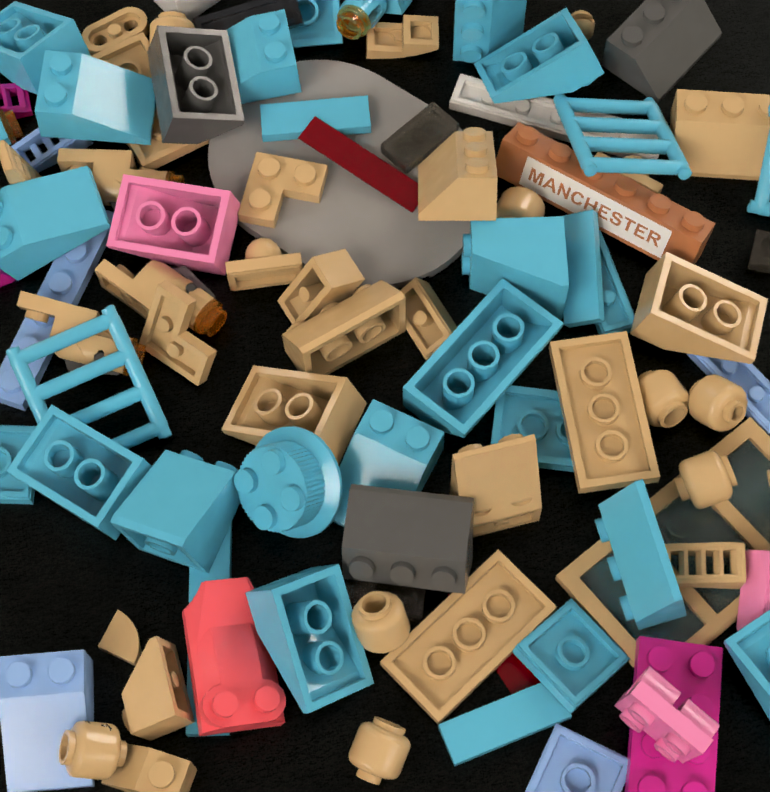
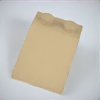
[630,252,768,364]
[221,365,367,465]

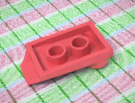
[182,577,286,736]

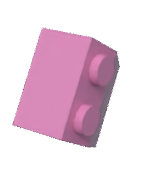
[106,174,241,276]

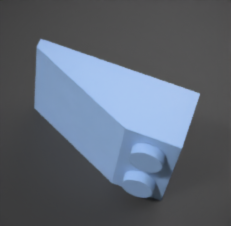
[0,649,95,792]

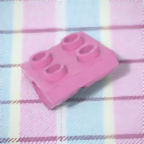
[614,666,720,763]

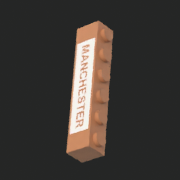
[496,122,716,265]

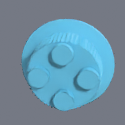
[234,426,343,538]

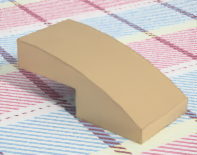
[366,15,439,59]

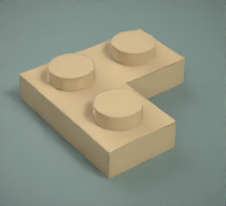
[238,152,328,228]
[138,280,217,386]

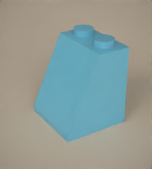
[461,216,569,320]
[110,450,241,573]

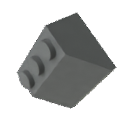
[601,0,722,104]
[147,25,245,144]
[342,484,474,594]

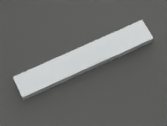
[449,73,659,159]

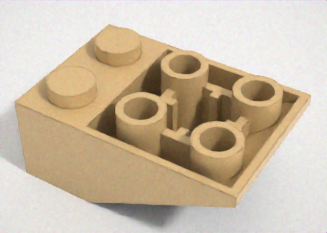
[449,434,542,537]

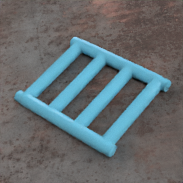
[553,94,692,180]
[6,305,172,449]

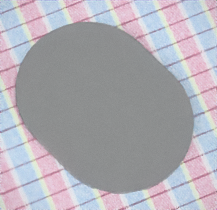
[208,60,470,289]

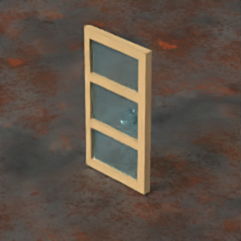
[555,417,770,668]

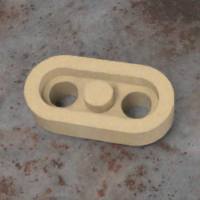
[81,7,149,55]

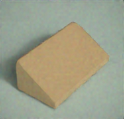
[400,277,457,360]

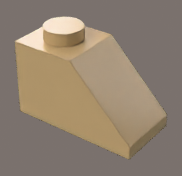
[277,249,365,324]
[121,636,195,741]
[101,744,197,792]

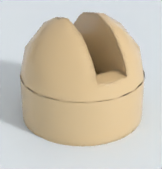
[571,10,595,40]

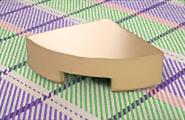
[98,610,141,666]

